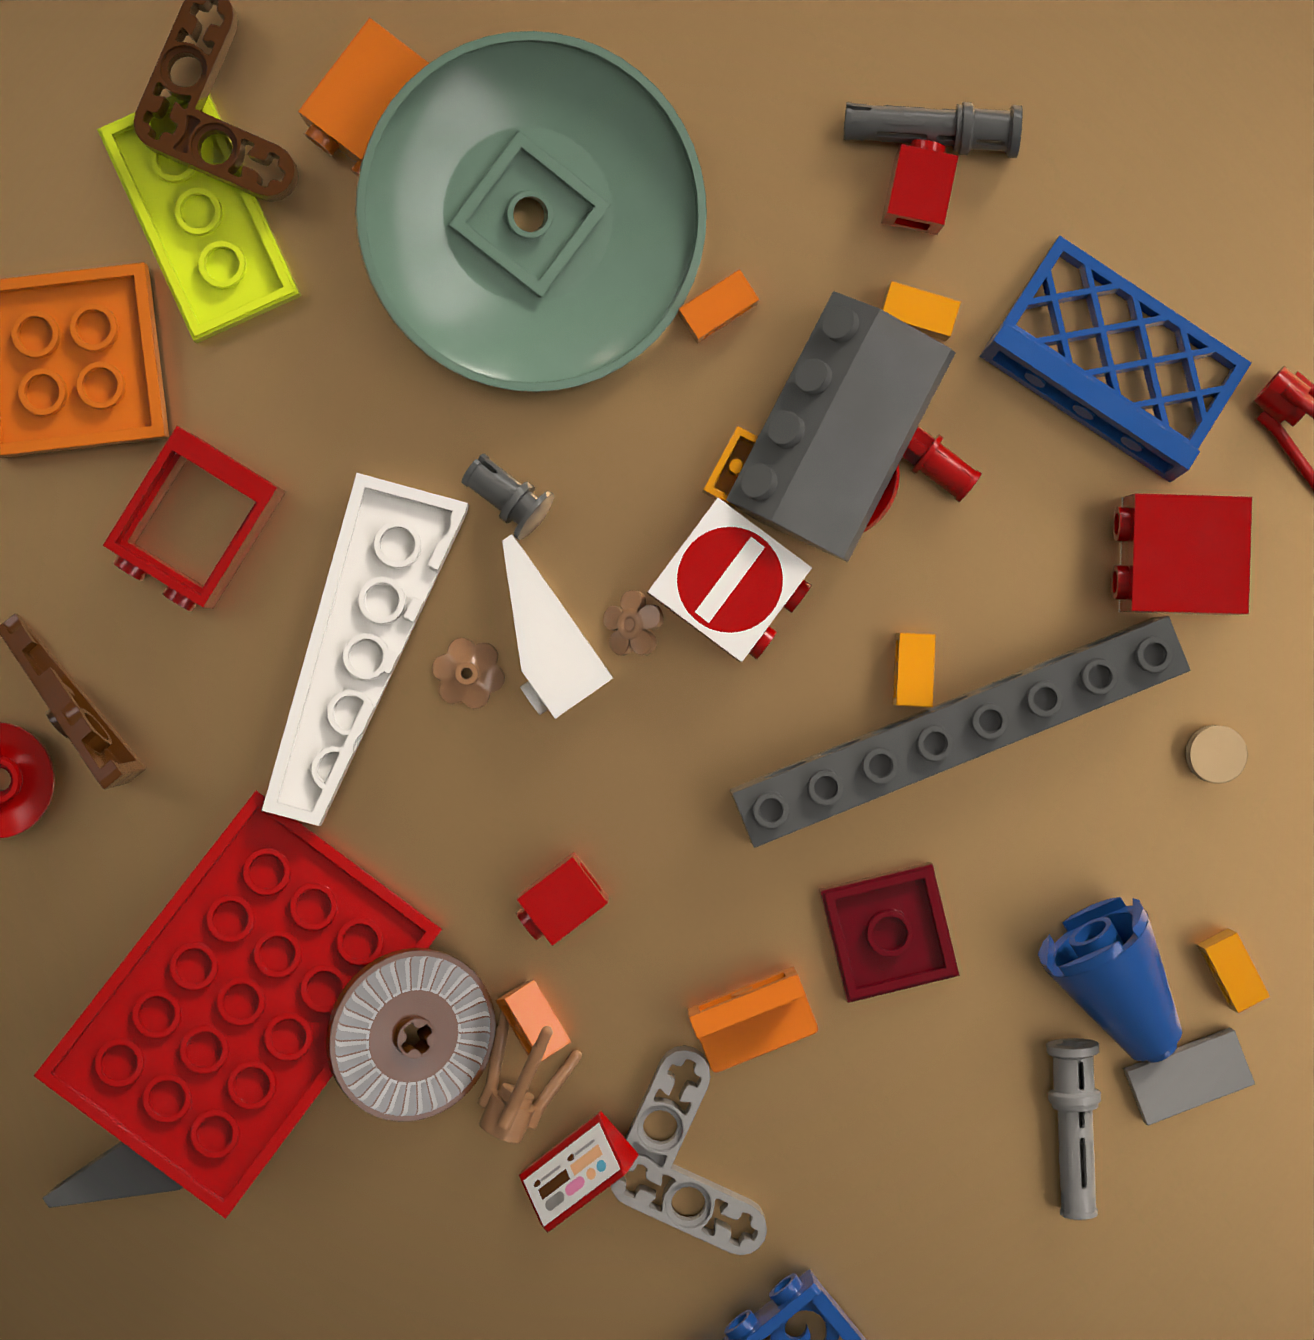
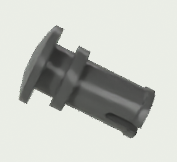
[462,453,555,540]

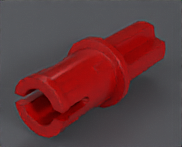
[902,426,982,502]

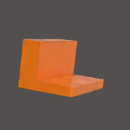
[688,966,818,1073]

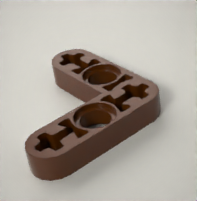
[134,0,299,202]

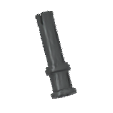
[844,102,1023,158]

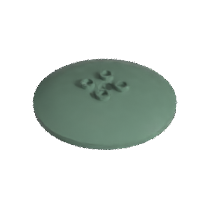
[355,31,707,392]

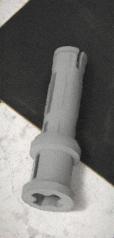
[1046,1038,1101,1220]

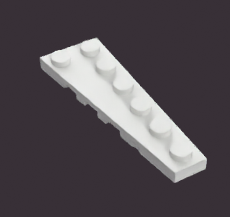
[262,473,469,826]

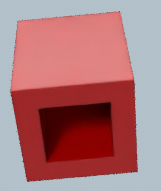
[881,139,959,235]
[516,852,609,946]

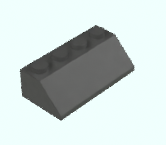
[726,291,955,562]

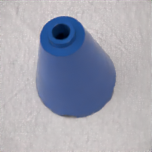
[1038,897,1183,1063]

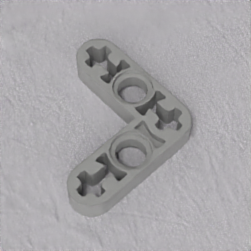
[611,1045,767,1255]

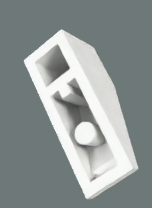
[502,534,613,719]

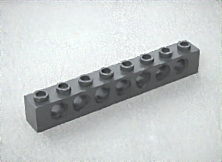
[730,616,1191,848]

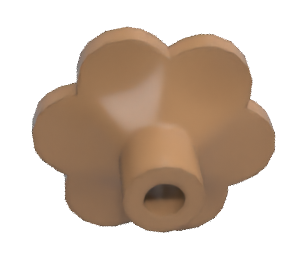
[433,638,505,709]

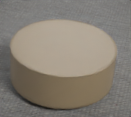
[1185,725,1248,783]

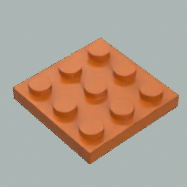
[0,262,169,458]

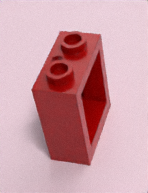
[103,426,286,612]

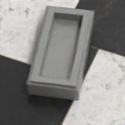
[1123,1027,1255,1125]

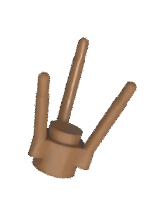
[478,1010,582,1143]

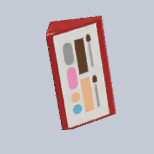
[519,1111,639,1233]

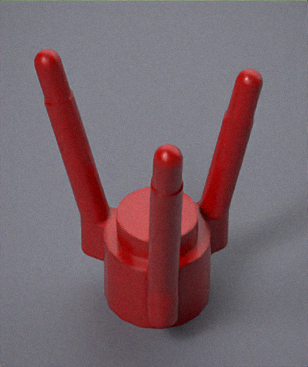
[1253,366,1314,491]

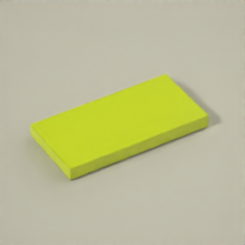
[97,94,302,343]

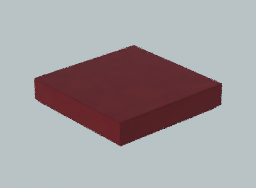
[819,862,960,1003]

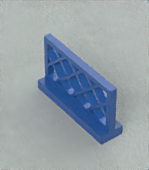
[980,236,1251,483]

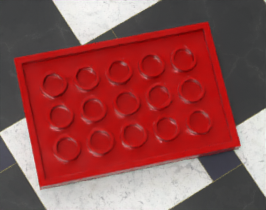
[34,790,442,1219]

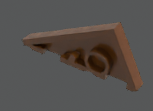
[0,614,146,790]

